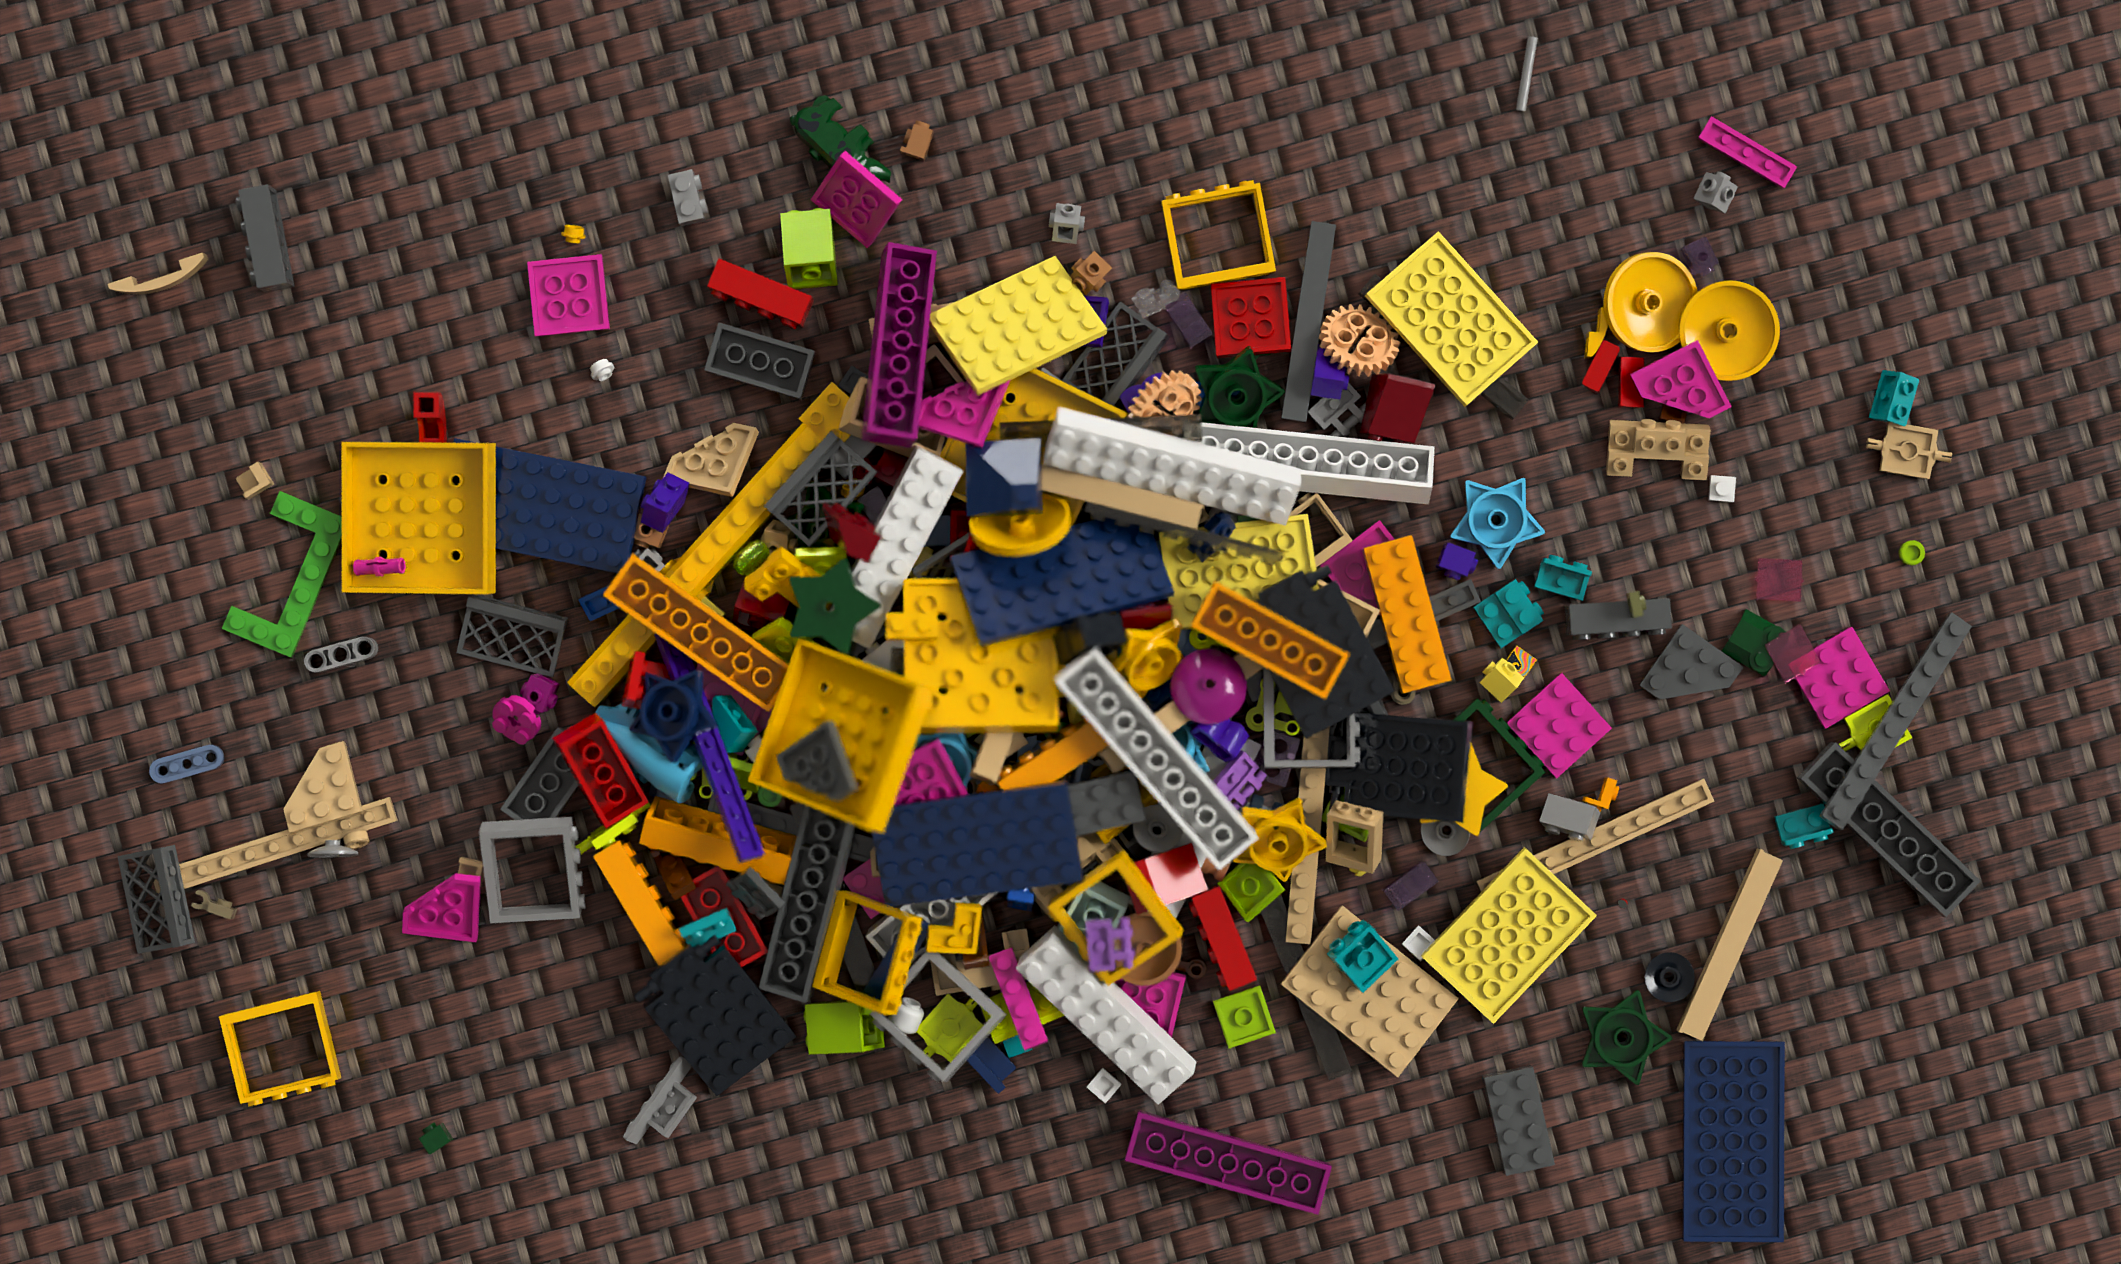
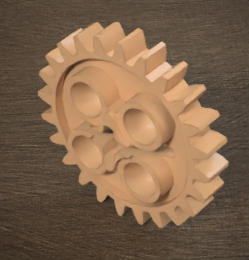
[1319,304,1400,377]
[1127,371,1202,437]

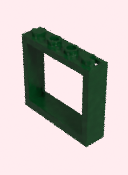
[1453,698,1545,833]

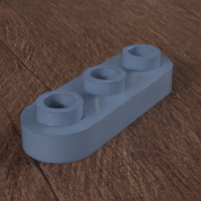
[149,745,224,783]

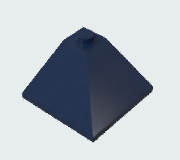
[966,438,1042,517]

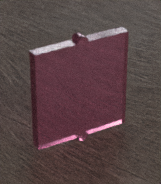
[1755,558,1804,601]
[1765,624,1820,683]

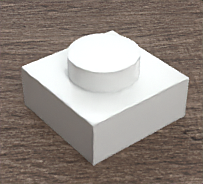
[1708,475,1736,502]
[1402,926,1435,962]
[1086,1068,1122,1103]

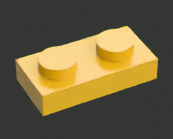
[886,613,937,640]

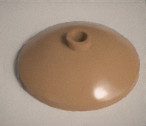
[1113,912,1182,986]

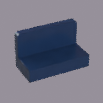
[967,1037,1016,1094]

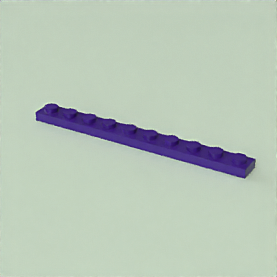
[654,633,765,863]

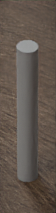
[1516,36,1538,112]

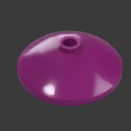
[1171,649,1247,725]

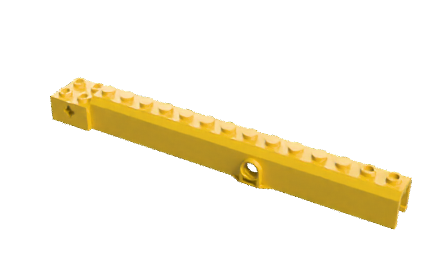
[567,382,851,708]

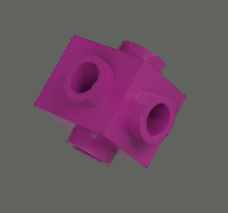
[520,674,560,714]

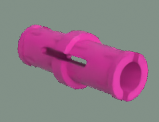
[353,557,406,577]

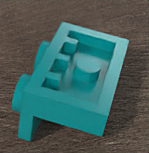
[1869,370,1919,426]
[1774,803,1834,849]
[679,908,736,947]

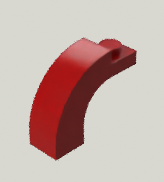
[414,392,447,443]

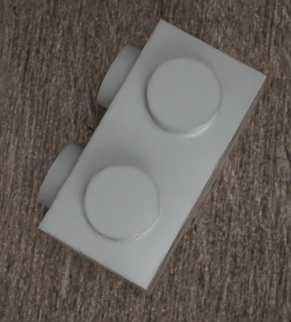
[668,169,708,227]
[1539,794,1600,842]

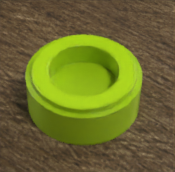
[1899,540,1925,565]

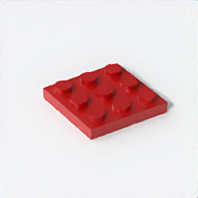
[1211,277,1292,358]

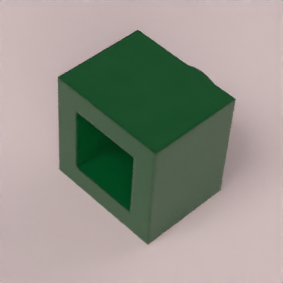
[419,1122,453,1155]

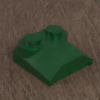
[1721,609,1790,677]

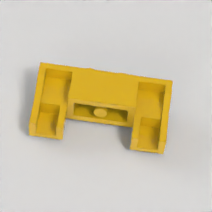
[745,546,833,638]

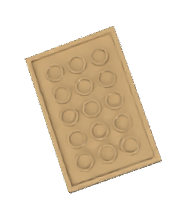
[1280,906,1459,1077]

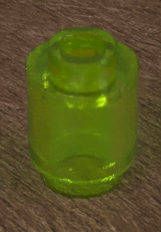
[733,540,770,576]

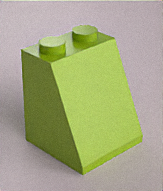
[780,208,838,289]
[804,1000,885,1055]

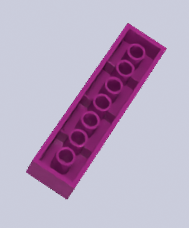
[861,242,937,448]
[1125,1110,1332,1215]

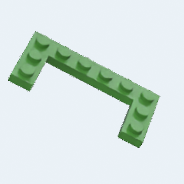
[222,491,342,658]

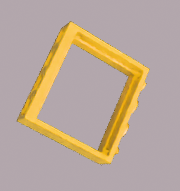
[1161,180,1276,291]
[1048,850,1183,986]
[812,891,923,1015]
[219,991,341,1107]

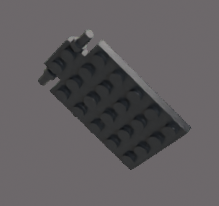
[1253,565,1395,739]
[1325,713,1472,823]
[634,934,797,1096]

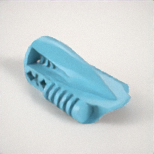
[595,703,703,804]

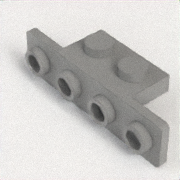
[623,1056,697,1144]

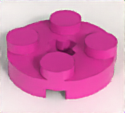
[492,695,541,745]

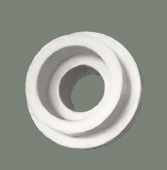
[590,359,614,381]

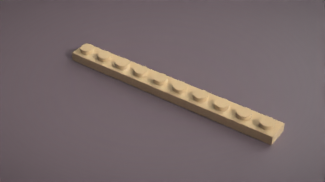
[1286,726,1330,944]
[1476,779,1714,892]
[154,797,398,894]

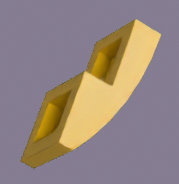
[1585,307,1608,359]

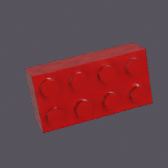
[707,258,814,330]
[552,713,649,828]
[681,866,769,967]
[1188,885,1257,991]

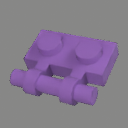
[1213,750,1267,810]
[1086,917,1135,972]

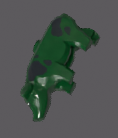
[790,95,891,183]

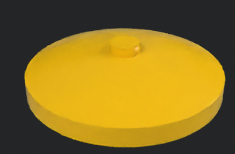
[1603,252,1698,352]
[1679,280,1780,381]
[970,490,1071,556]

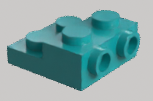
[1473,579,1544,649]
[1327,919,1399,993]

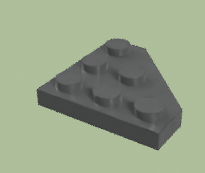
[1639,624,1743,700]
[776,721,858,801]

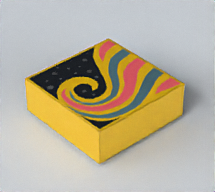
[1506,645,1537,678]

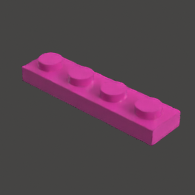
[1698,116,1797,189]
[988,947,1048,1051]

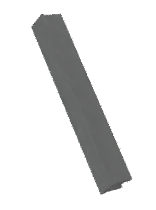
[1281,221,1336,422]

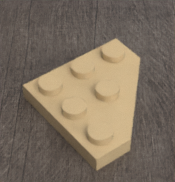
[663,423,759,497]
[284,741,363,834]

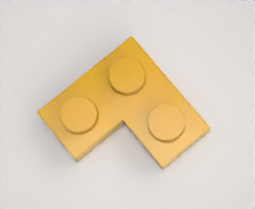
[925,903,982,954]

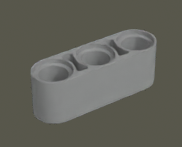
[304,637,378,673]

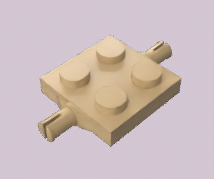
[1866,422,1952,480]

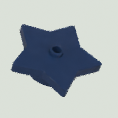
[629,670,718,763]

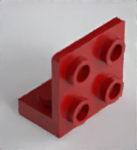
[621,651,671,710]

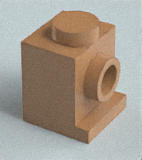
[900,121,933,161]

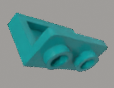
[1534,555,1592,601]

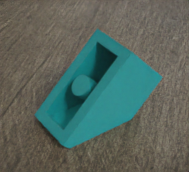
[712,695,758,753]

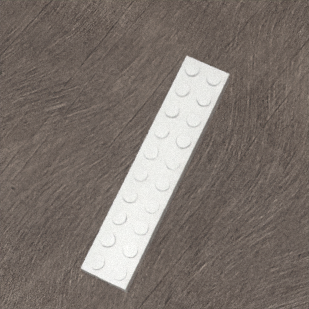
[1044,407,1301,526]
[1183,421,1434,505]
[1054,647,1258,871]

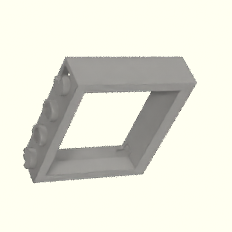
[1263,667,1360,769]
[479,817,585,923]
[870,952,1007,1082]

